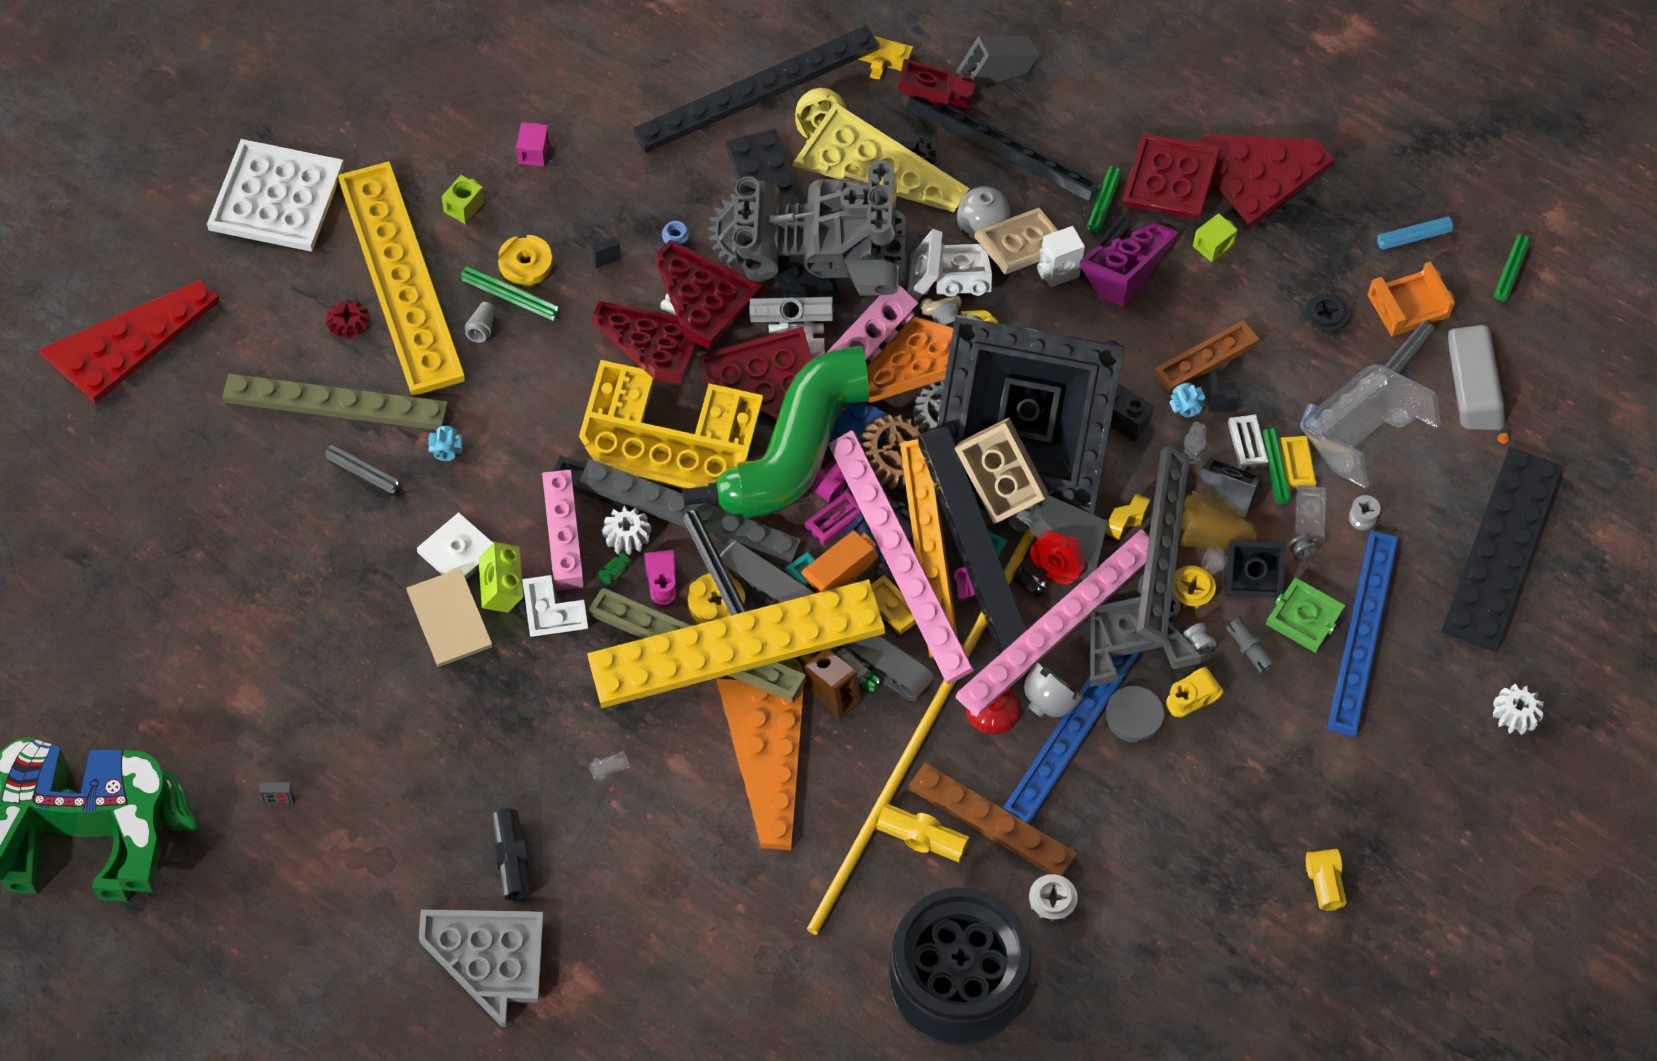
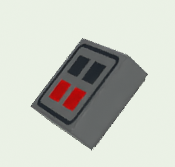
[259,782,294,805]

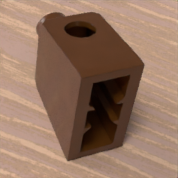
[799,649,861,719]

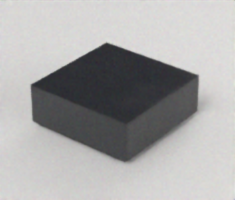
[591,237,621,268]

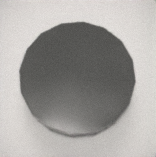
[1105,686,1164,742]

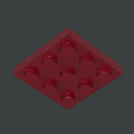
[1122,133,1221,220]

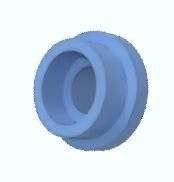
[662,221,689,245]

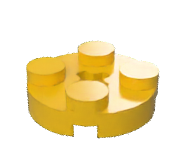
[498,235,553,288]
[688,572,745,624]

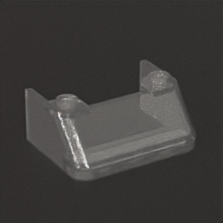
[1303,365,1441,489]

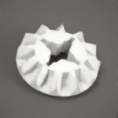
[1029,874,1077,922]

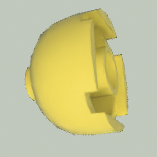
[795,88,847,139]

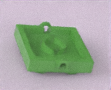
[1266,577,1345,653]

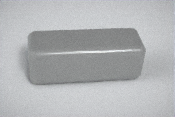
[1448,325,1505,430]

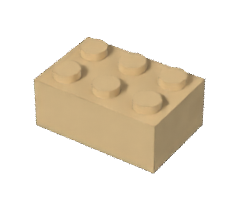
[955,418,1048,524]

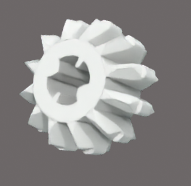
[602,505,651,555]
[1493,684,1544,735]

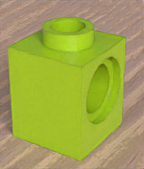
[442,175,484,224]
[1193,213,1238,262]

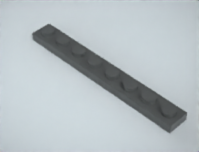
[1136,446,1189,645]
[578,458,801,566]

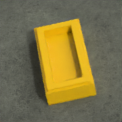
[1279,436,1317,490]

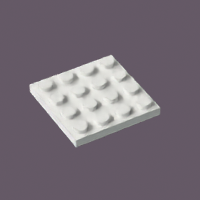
[207,139,344,252]

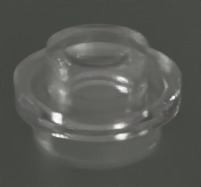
[1201,547,1226,575]

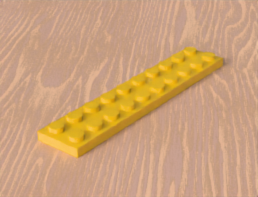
[338,161,465,396]
[587,580,885,708]

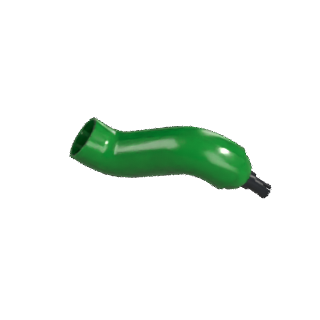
[682,346,869,519]

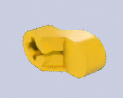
[1105,493,1151,540]

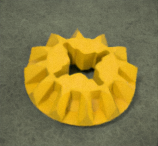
[1172,566,1216,609]

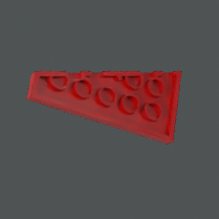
[38,280,220,404]

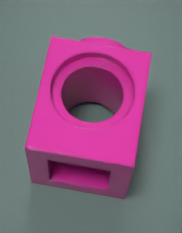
[516,122,549,167]

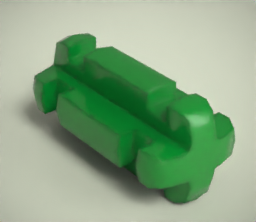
[598,552,631,585]

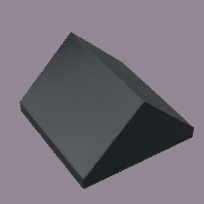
[1223,539,1287,598]

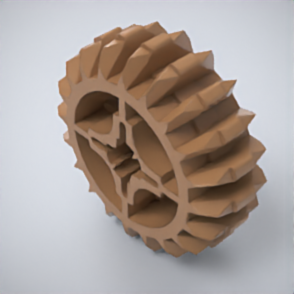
[860,415,920,490]

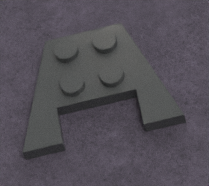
[1090,597,1201,687]

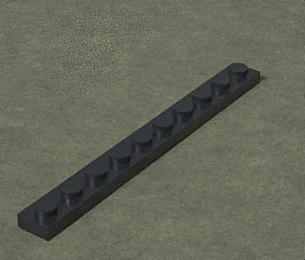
[633,25,879,153]

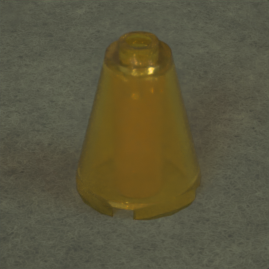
[1178,491,1257,550]

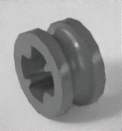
[1288,534,1317,560]

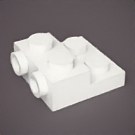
[935,244,992,297]

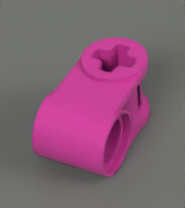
[645,550,676,607]

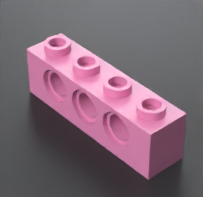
[827,284,918,362]
[542,470,583,591]

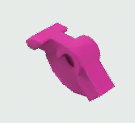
[953,566,976,602]

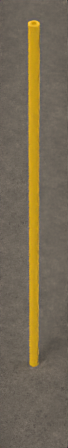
[807,529,1036,935]

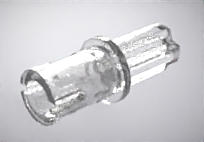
[1183,421,1207,463]

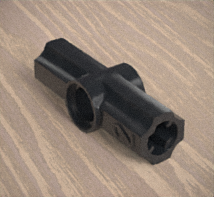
[493,808,530,902]

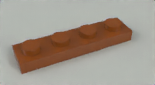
[1154,320,1260,394]

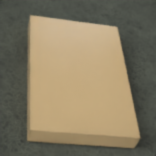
[974,208,1058,274]
[406,568,492,667]

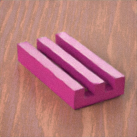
[805,490,861,546]

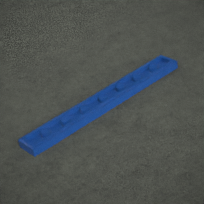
[1327,530,1398,738]
[1003,651,1142,825]

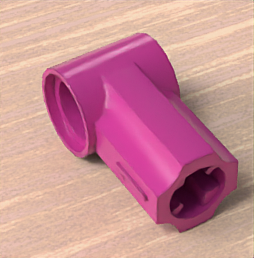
[810,458,847,503]

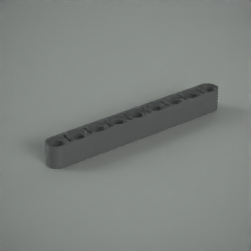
[718,539,934,701]

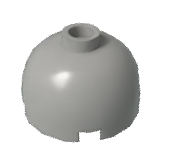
[957,186,1011,240]
[1024,662,1083,718]

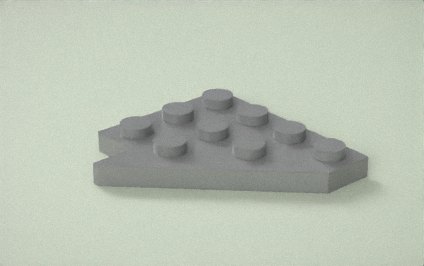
[419,910,544,1027]

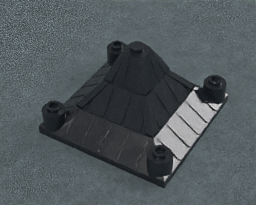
[936,315,1125,514]

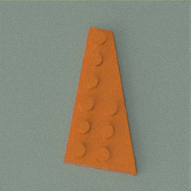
[717,678,804,850]

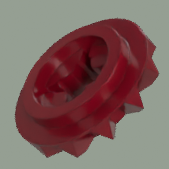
[325,298,370,338]

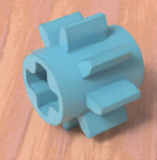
[1170,383,1206,417]
[428,426,463,461]

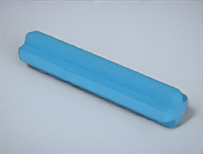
[1377,217,1454,250]

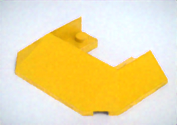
[579,360,763,488]

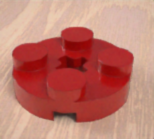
[1030,531,1085,585]

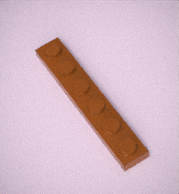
[908,763,1077,877]

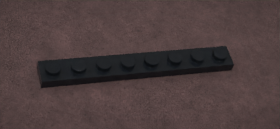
[907,96,1102,201]

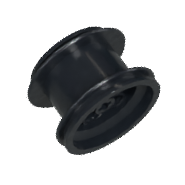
[888,887,1031,1046]

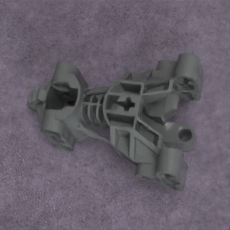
[708,160,909,296]

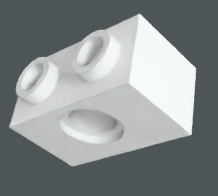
[1037,226,1085,288]

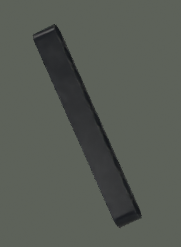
[918,426,1026,655]

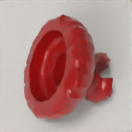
[965,688,1021,735]

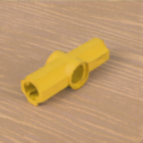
[876,804,969,862]

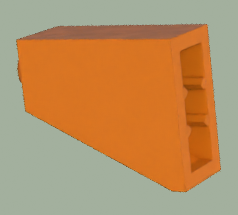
[801,530,878,593]

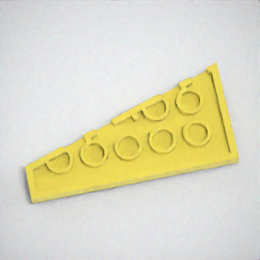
[792,103,969,212]

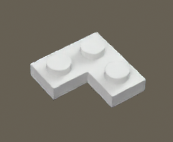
[522,575,588,637]

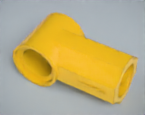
[1306,849,1347,911]

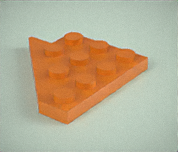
[867,316,953,403]

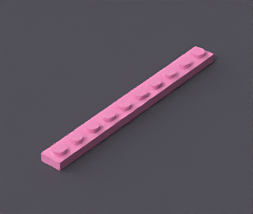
[828,430,974,684]
[955,529,1149,717]

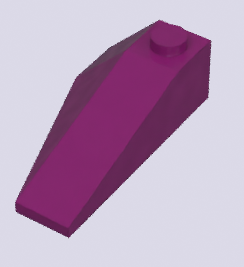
[1079,223,1179,307]

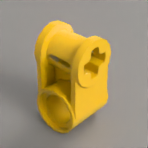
[1166,667,1224,717]

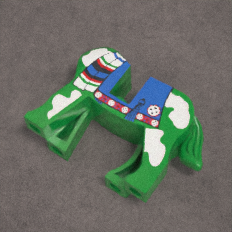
[0,737,199,902]

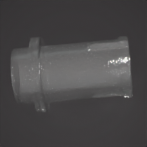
[836,647,871,684]
[589,751,629,781]

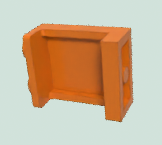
[1367,262,1455,337]

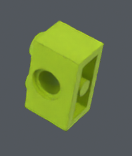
[479,542,523,613]

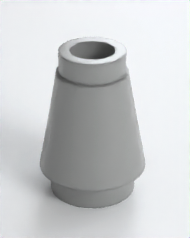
[465,302,495,343]

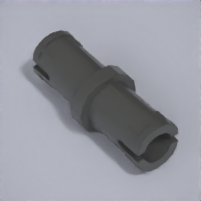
[1226,618,1275,674]

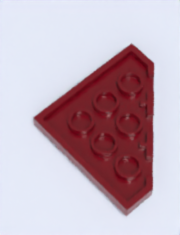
[1197,134,1335,228]
[655,240,763,349]
[592,301,698,384]
[697,327,813,421]

